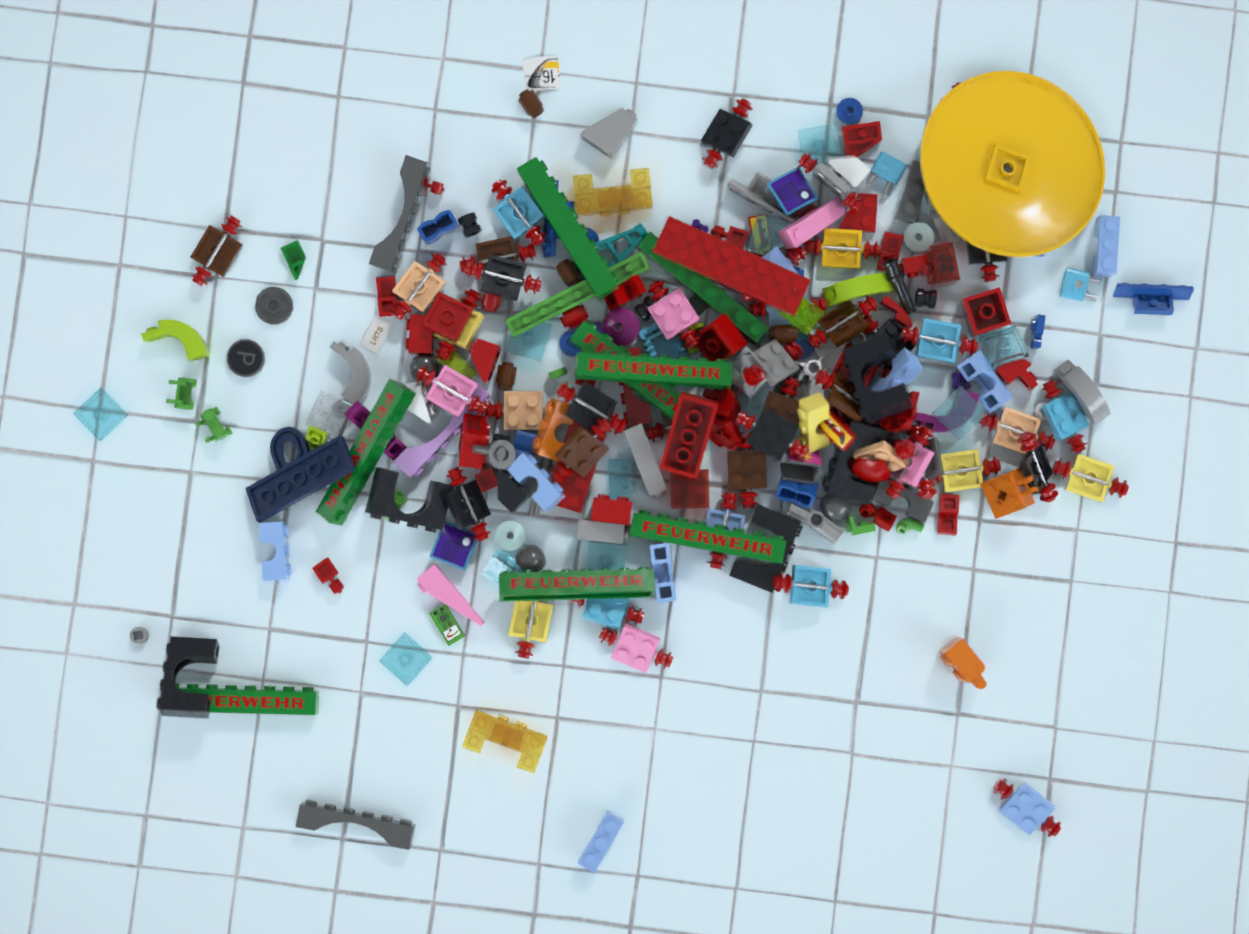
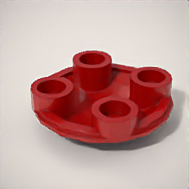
[880,401,915,432]
[852,458,891,483]

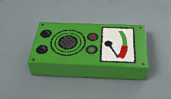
[429,604,465,646]

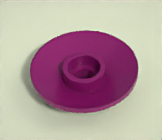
[603,308,640,346]

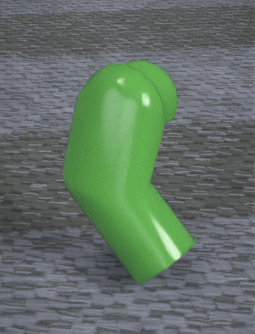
[896,517,925,534]

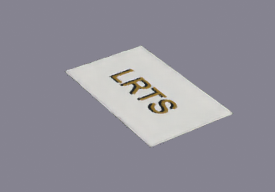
[359,315,393,355]

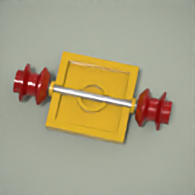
[803,228,881,270]

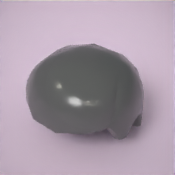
[410,355,439,381]
[819,494,851,522]
[515,545,546,572]

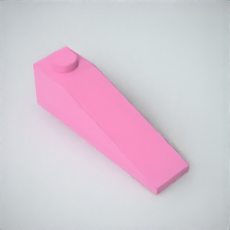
[777,195,847,249]
[417,564,485,626]

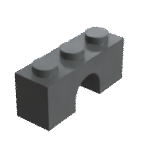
[894,161,925,224]
[872,478,934,523]

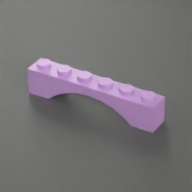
[393,378,490,479]

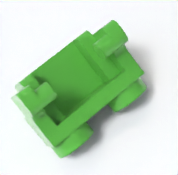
[166,377,197,410]
[195,407,233,443]

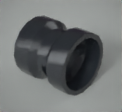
[457,212,482,238]
[915,288,937,309]
[634,295,655,322]

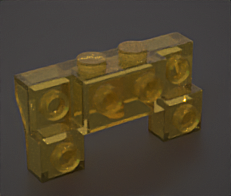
[573,168,653,217]
[462,709,548,774]

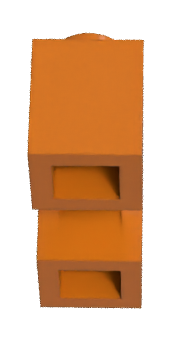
[532,397,573,462]

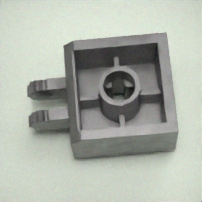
[730,341,766,399]

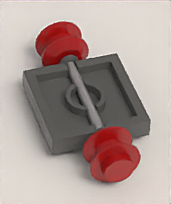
[906,425,944,499]

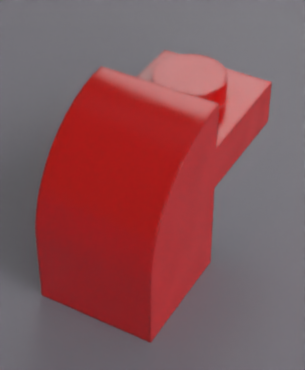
[604,274,646,311]
[995,358,1038,391]
[702,388,741,424]

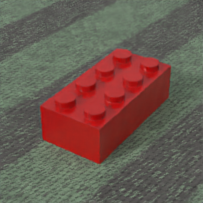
[659,391,719,479]

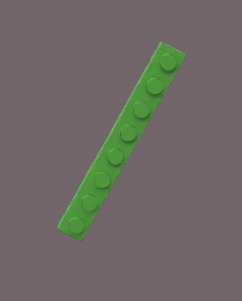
[505,251,650,337]

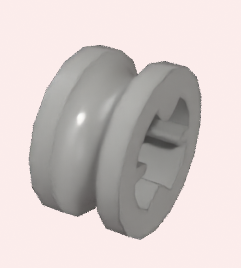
[130,627,149,644]

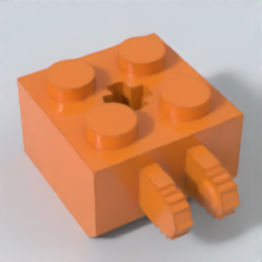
[980,467,1038,519]
[939,637,987,690]

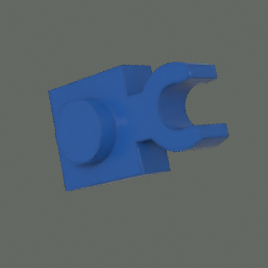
[1030,314,1046,349]

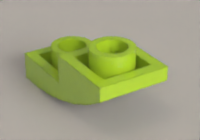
[436,352,478,379]
[306,425,329,450]

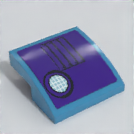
[767,167,819,217]
[429,521,478,571]

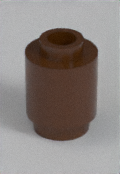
[518,89,545,119]
[556,259,583,287]
[769,324,797,344]
[496,362,517,390]

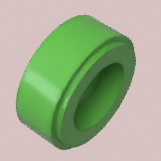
[548,366,568,380]

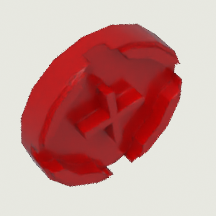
[709,417,742,451]

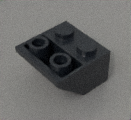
[497,469,530,514]

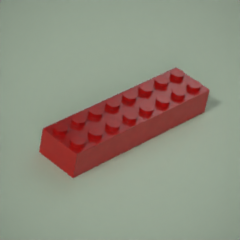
[653,216,811,317]

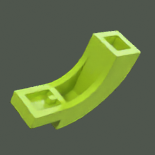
[822,272,894,307]
[141,319,211,362]

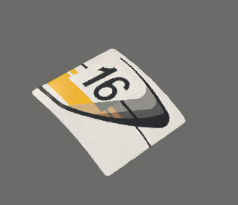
[522,55,561,91]

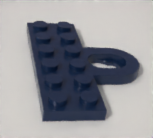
[245,427,356,523]

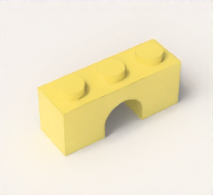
[797,392,830,453]

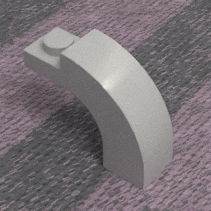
[330,341,371,404]
[1053,359,1111,425]

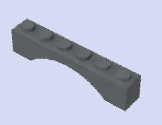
[369,155,431,272]
[295,800,416,850]

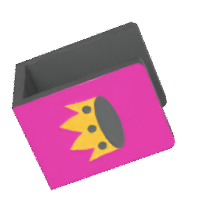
[780,447,822,485]

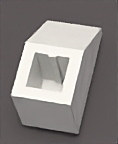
[825,155,871,188]
[405,381,438,422]

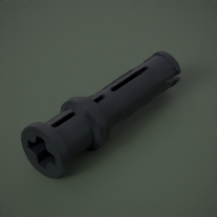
[882,257,916,315]

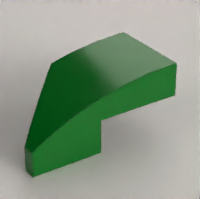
[280,240,306,281]

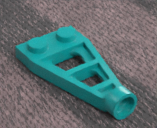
[596,223,648,268]

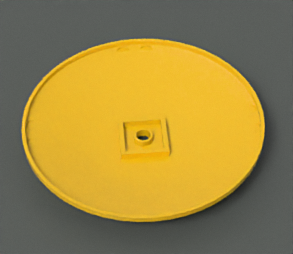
[920,71,1105,257]

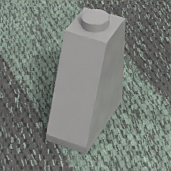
[580,108,638,159]
[576,520,628,544]

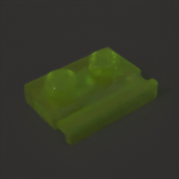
[777,296,825,335]

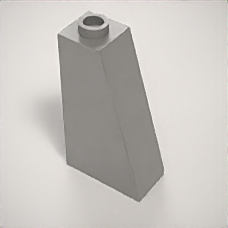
[623,424,667,499]

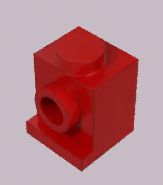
[898,255,928,278]

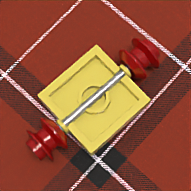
[433,289,484,361]
[931,449,1001,492]
[1052,454,1129,503]
[508,601,554,659]

